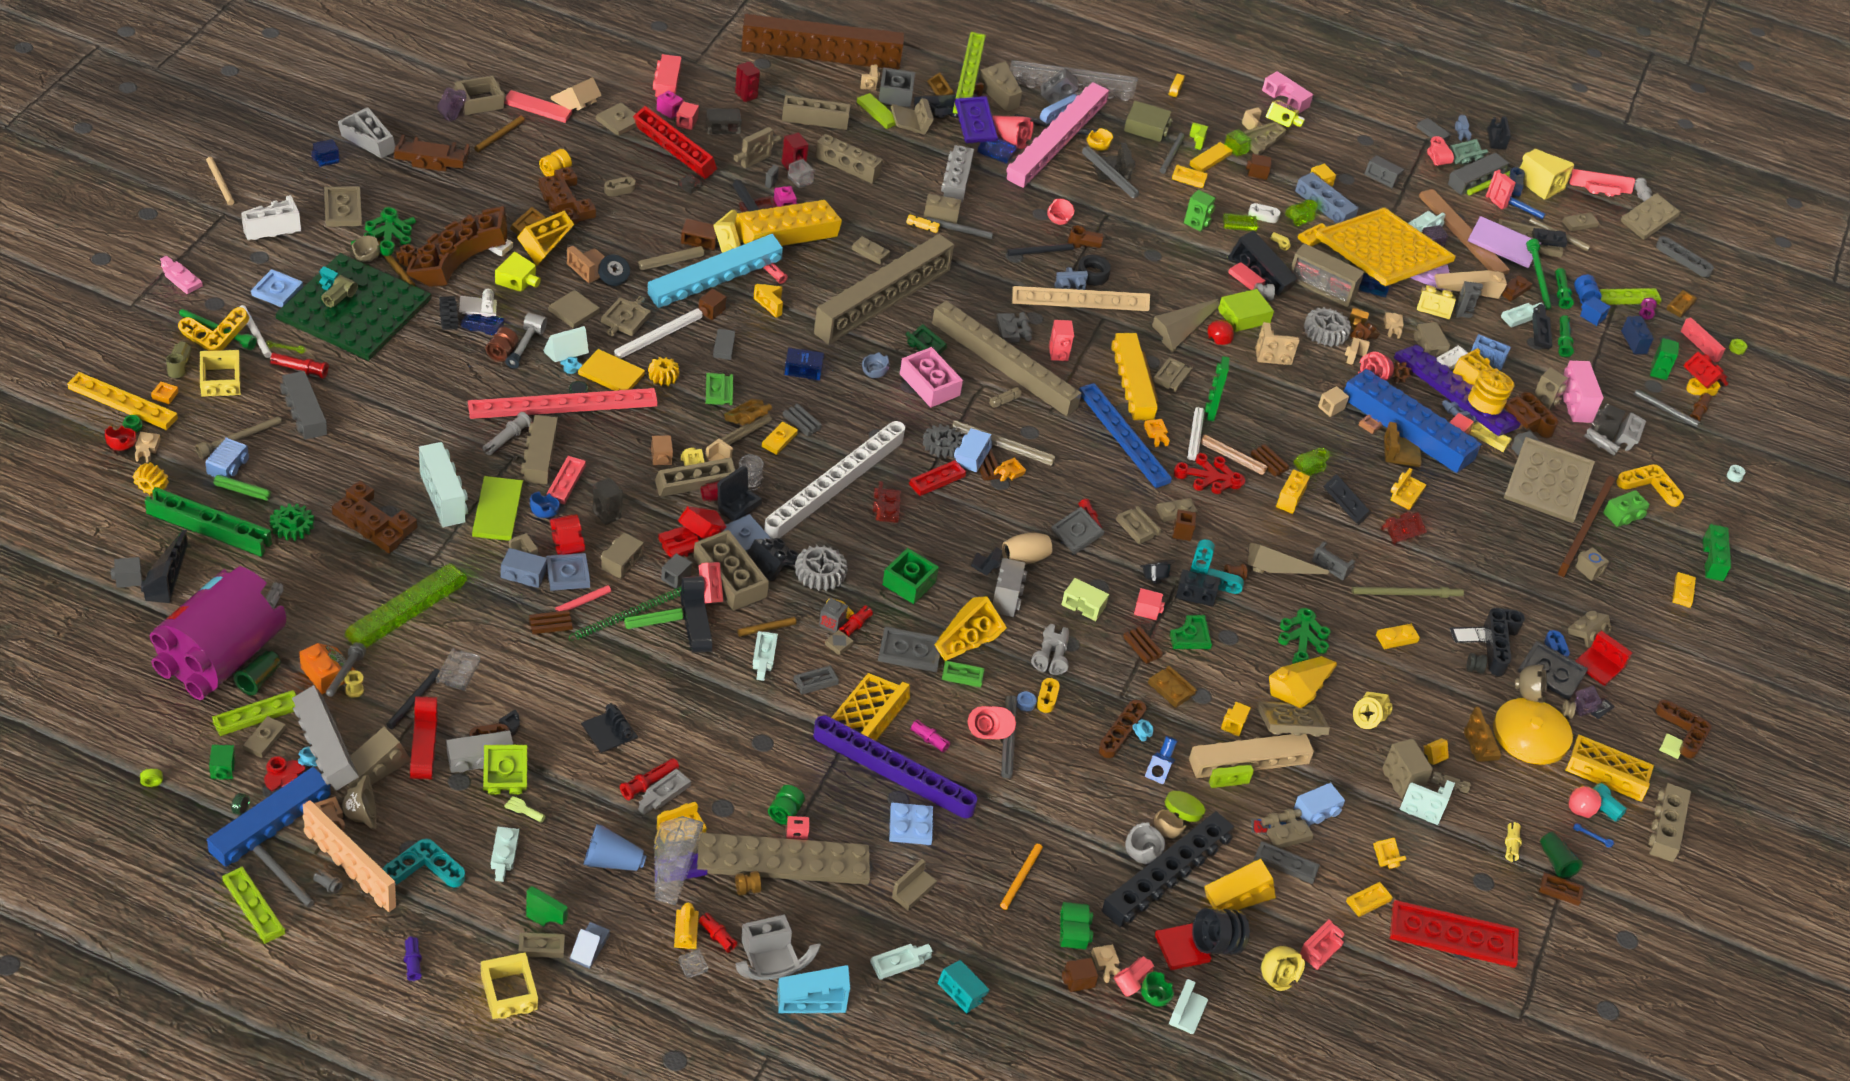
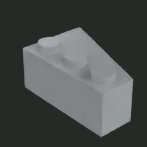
[338,107,395,158]
[992,558,1027,617]

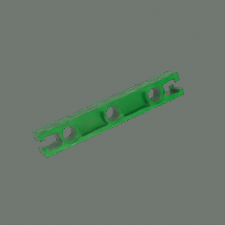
[145,487,272,557]

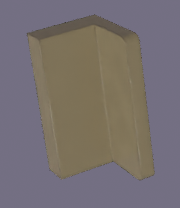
[892,859,937,910]

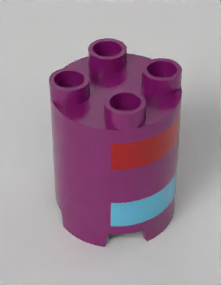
[150,566,286,700]

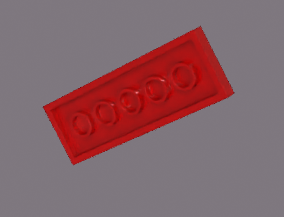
[1390,900,1519,968]

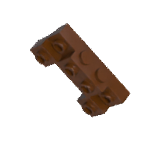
[394,135,470,172]
[538,167,596,225]
[332,480,417,554]

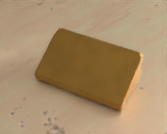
[927,72,954,95]

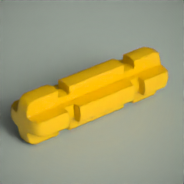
[907,214,940,233]

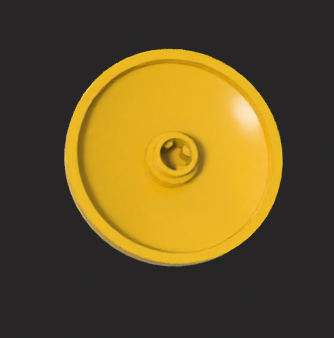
[1493,698,1573,765]

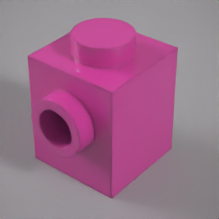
[657,90,683,119]
[773,186,797,207]

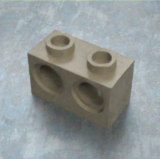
[1534,367,1568,411]

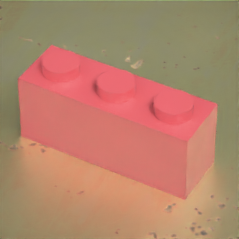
[653,54,681,97]

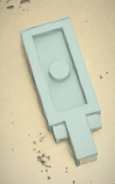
[1501,302,1546,328]
[753,631,778,681]
[491,827,519,882]
[871,944,932,980]

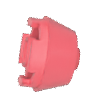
[1358,352,1394,381]

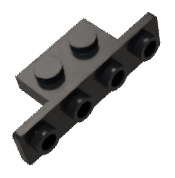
[914,93,977,118]

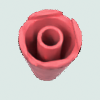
[992,116,1033,149]

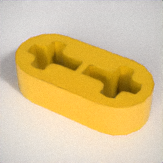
[1169,73,1185,98]
[1686,378,1720,396]
[1037,678,1060,713]

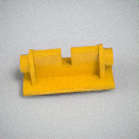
[674,903,699,949]

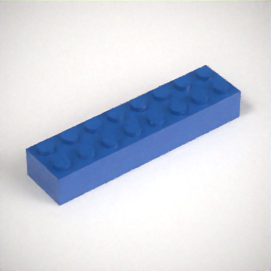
[1343,369,1482,473]

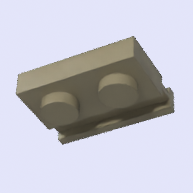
[1153,357,1192,392]
[1116,506,1161,544]

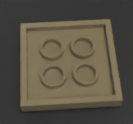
[1257,701,1330,737]

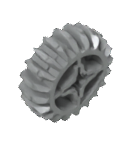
[1304,307,1351,347]
[795,544,848,591]

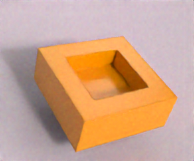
[151,381,178,404]

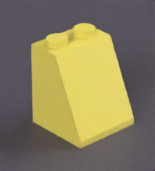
[1520,149,1575,200]

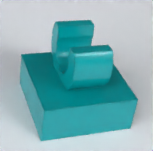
[319,266,339,290]

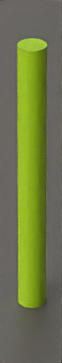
[1467,170,1511,196]

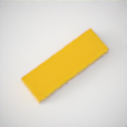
[1189,142,1233,172]

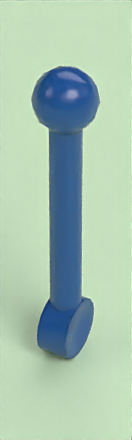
[1573,823,1614,848]

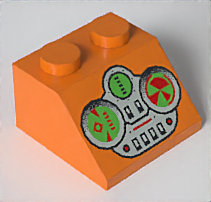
[299,643,355,694]

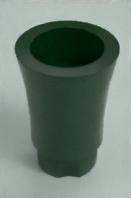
[234,651,281,695]
[1540,832,1583,879]

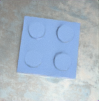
[251,269,303,308]
[889,803,933,845]

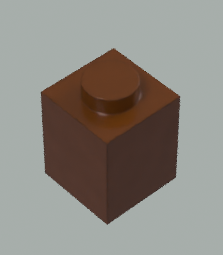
[1246,154,1272,180]
[699,289,727,320]
[1172,509,1196,541]
[1062,958,1098,992]

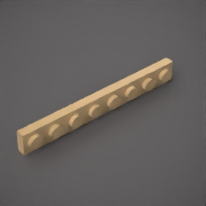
[1012,286,1150,311]

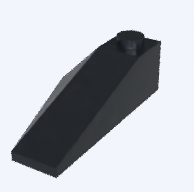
[141,530,188,603]

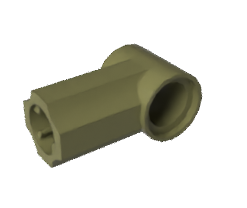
[321,275,358,308]
[166,341,192,378]

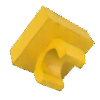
[1423,738,1449,765]

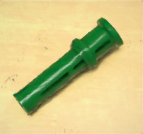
[1555,268,1574,309]
[1558,315,1574,357]

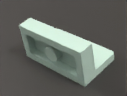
[1169,979,1208,1034]

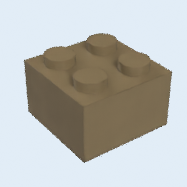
[1382,738,1433,799]

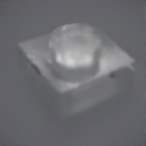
[678,949,708,979]

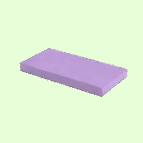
[1468,216,1541,268]

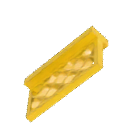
[831,673,910,741]
[1565,734,1654,802]

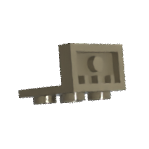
[891,98,934,134]

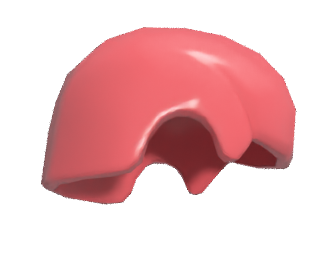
[1047,199,1075,225]
[1568,786,1601,818]

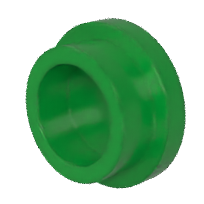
[122,415,143,432]

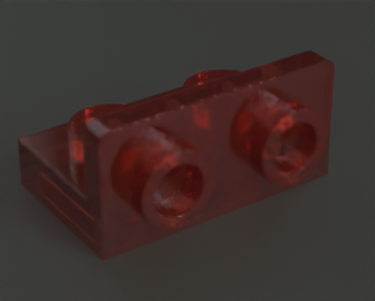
[873,481,901,523]
[1381,512,1427,544]

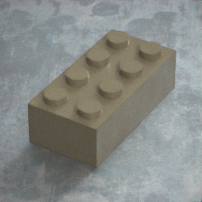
[693,530,769,611]

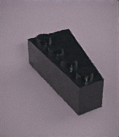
[1228,230,1298,296]

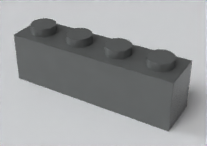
[1448,153,1509,195]
[280,371,327,440]

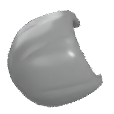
[1125,822,1165,864]

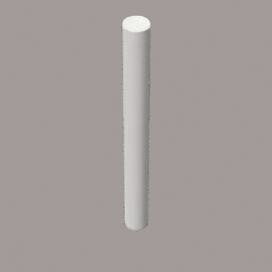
[240,305,272,358]

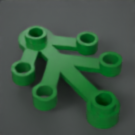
[364,207,412,256]
[1278,608,1330,664]

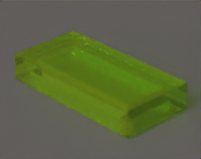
[1223,213,1258,231]

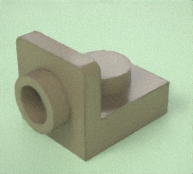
[509,533,538,556]

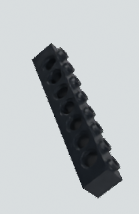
[1102,811,1235,927]

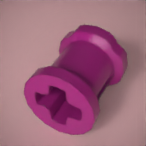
[1639,298,1657,320]

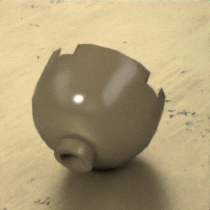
[1515,665,1547,703]

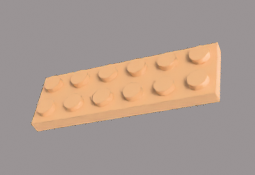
[303,800,396,912]

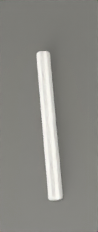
[614,308,703,359]

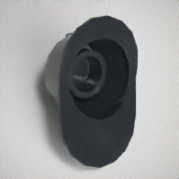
[1140,560,1175,584]

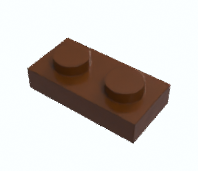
[1501,275,1532,302]

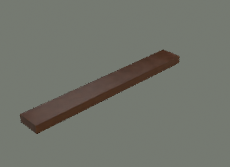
[1558,476,1615,578]

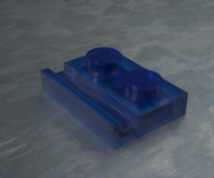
[977,139,1017,163]
[461,314,504,335]

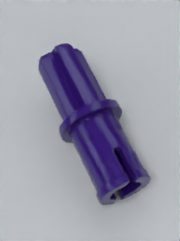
[404,936,422,981]

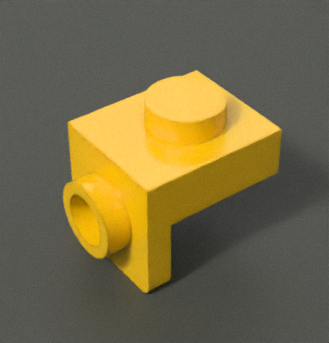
[1373,838,1407,869]

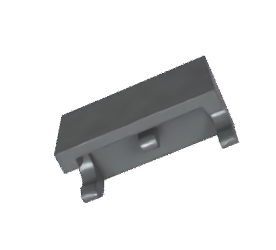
[1364,155,1404,188]
[1455,281,1483,318]
[1312,542,1356,580]

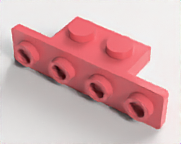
[1569,169,1635,197]

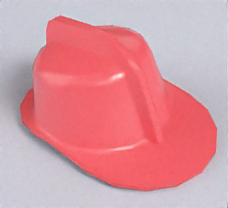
[968,706,1016,739]

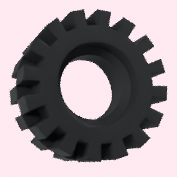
[439,296,458,330]

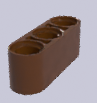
[1520,392,1559,438]

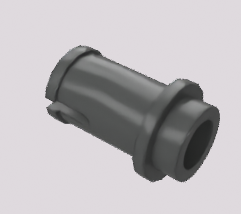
[313,869,343,894]

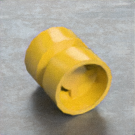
[539,148,572,177]

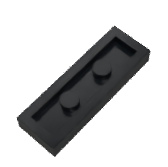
[1323,474,1372,525]

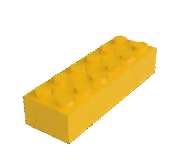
[735,200,842,246]

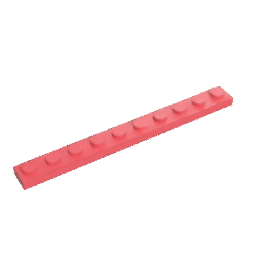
[468,388,657,419]

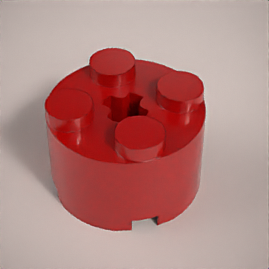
[549,514,585,555]

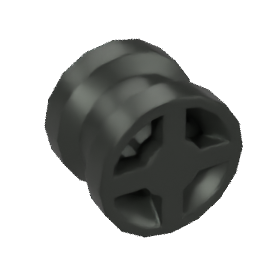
[1466,653,1487,674]

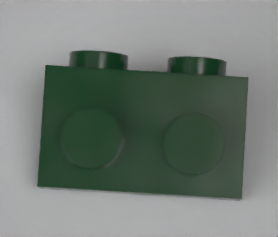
[905,324,948,355]

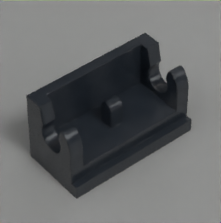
[1487,116,1511,150]

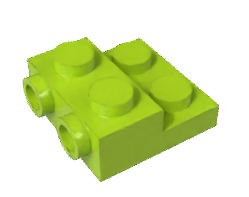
[483,745,527,795]

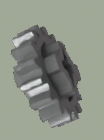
[923,424,963,459]

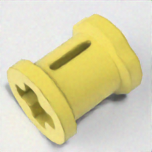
[344,670,364,698]

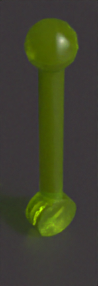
[266,340,305,354]

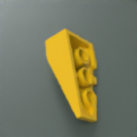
[934,597,1007,661]
[1269,656,1337,708]

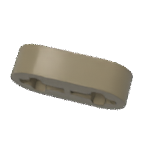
[604,177,636,197]

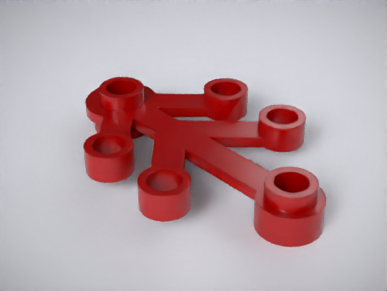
[1173,453,1245,494]

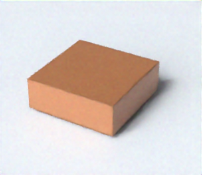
[1359,415,1383,434]

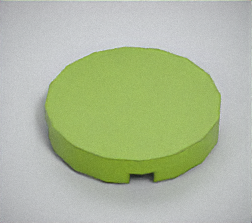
[1164,791,1205,822]

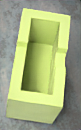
[1061,578,1109,621]

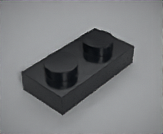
[1532,228,1568,248]

